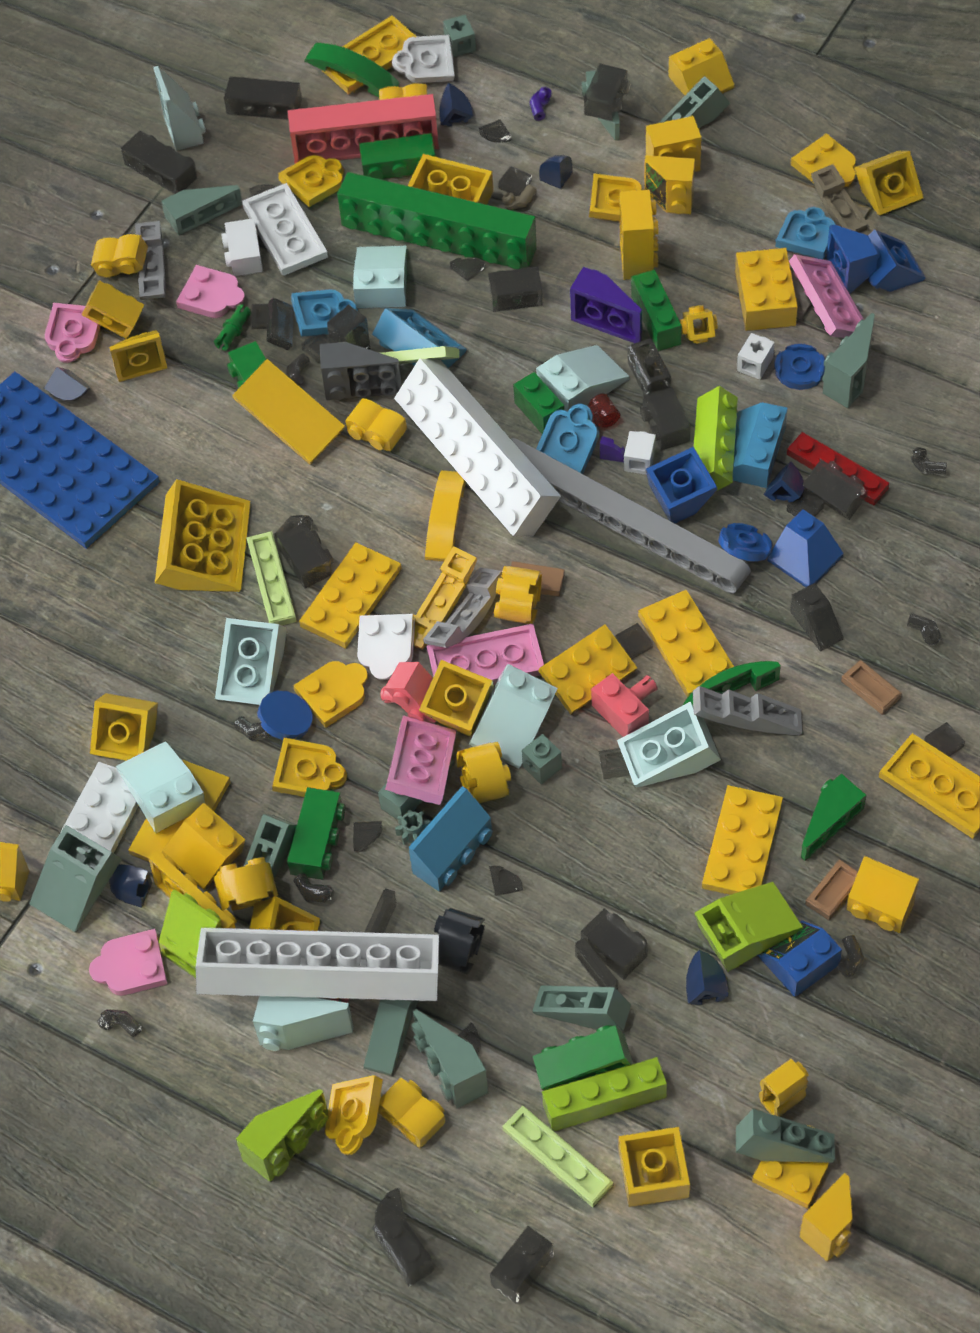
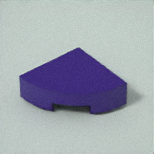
[600,436,625,462]

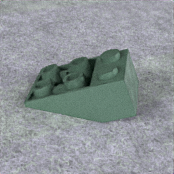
[822,313,875,408]
[29,825,122,933]
[411,1010,488,1109]

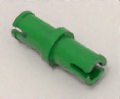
[214,304,252,351]

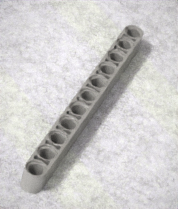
[511,438,751,593]

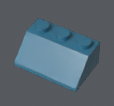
[372,308,467,368]
[733,402,788,488]
[409,786,492,892]

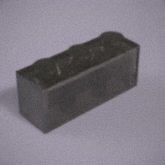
[224,77,302,120]
[121,130,197,194]

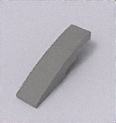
[693,686,802,736]

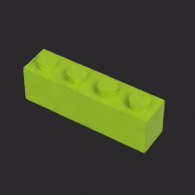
[694,386,738,491]
[542,1057,667,1132]

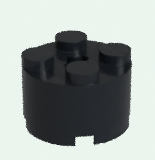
[434,908,485,974]

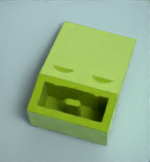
[694,882,803,972]
[159,889,222,978]
[236,1089,328,1182]

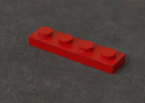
[787,432,890,506]

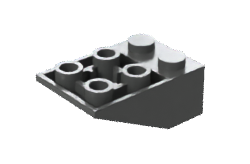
[320,342,402,400]

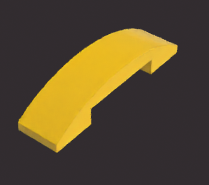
[425,470,466,562]
[413,546,477,650]

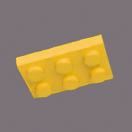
[538,624,637,715]

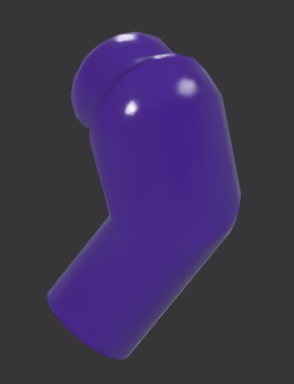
[529,87,552,121]

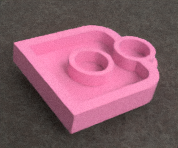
[176,265,245,318]
[45,303,101,363]
[89,929,168,996]

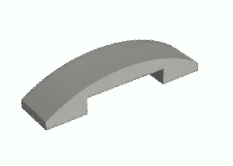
[135,221,166,300]
[423,567,502,648]

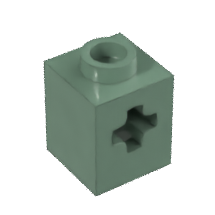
[443,15,476,57]
[521,734,562,784]

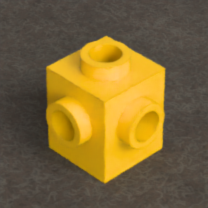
[679,305,718,343]

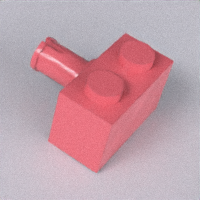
[381,662,436,723]
[591,673,658,737]

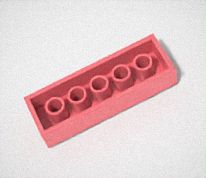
[288,94,439,164]

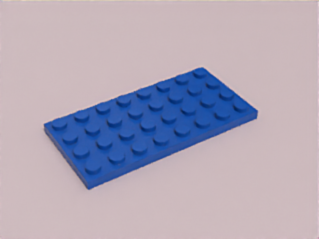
[0,371,160,549]

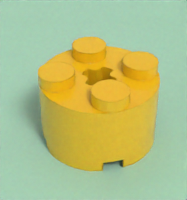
[494,566,542,624]
[456,742,511,804]
[214,857,278,911]

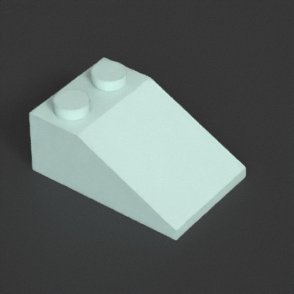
[153,66,206,151]
[353,246,407,308]
[536,345,629,411]
[215,618,287,705]
[469,664,557,769]
[617,702,721,788]
[116,741,205,833]
[253,996,354,1051]

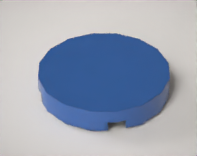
[774,344,825,390]
[718,523,772,561]
[257,691,313,740]

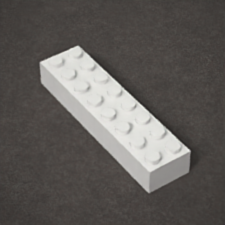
[394,358,561,536]
[196,928,439,1001]

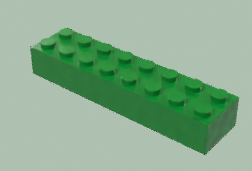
[337,172,537,271]

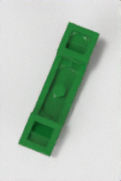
[304,43,400,98]
[682,661,781,706]

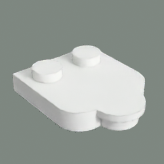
[392,35,454,83]
[357,614,415,680]

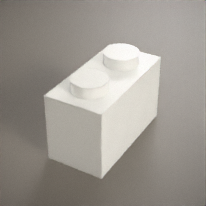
[221,218,263,276]

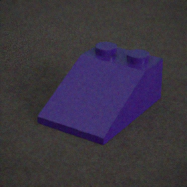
[570,267,642,345]

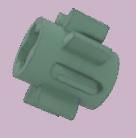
[395,810,430,845]

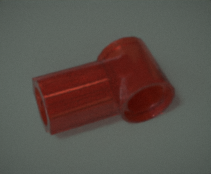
[588,393,621,428]

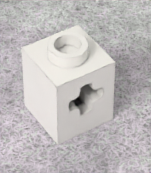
[737,333,775,380]
[624,431,656,475]

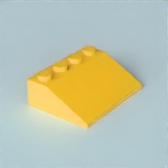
[155,479,250,592]

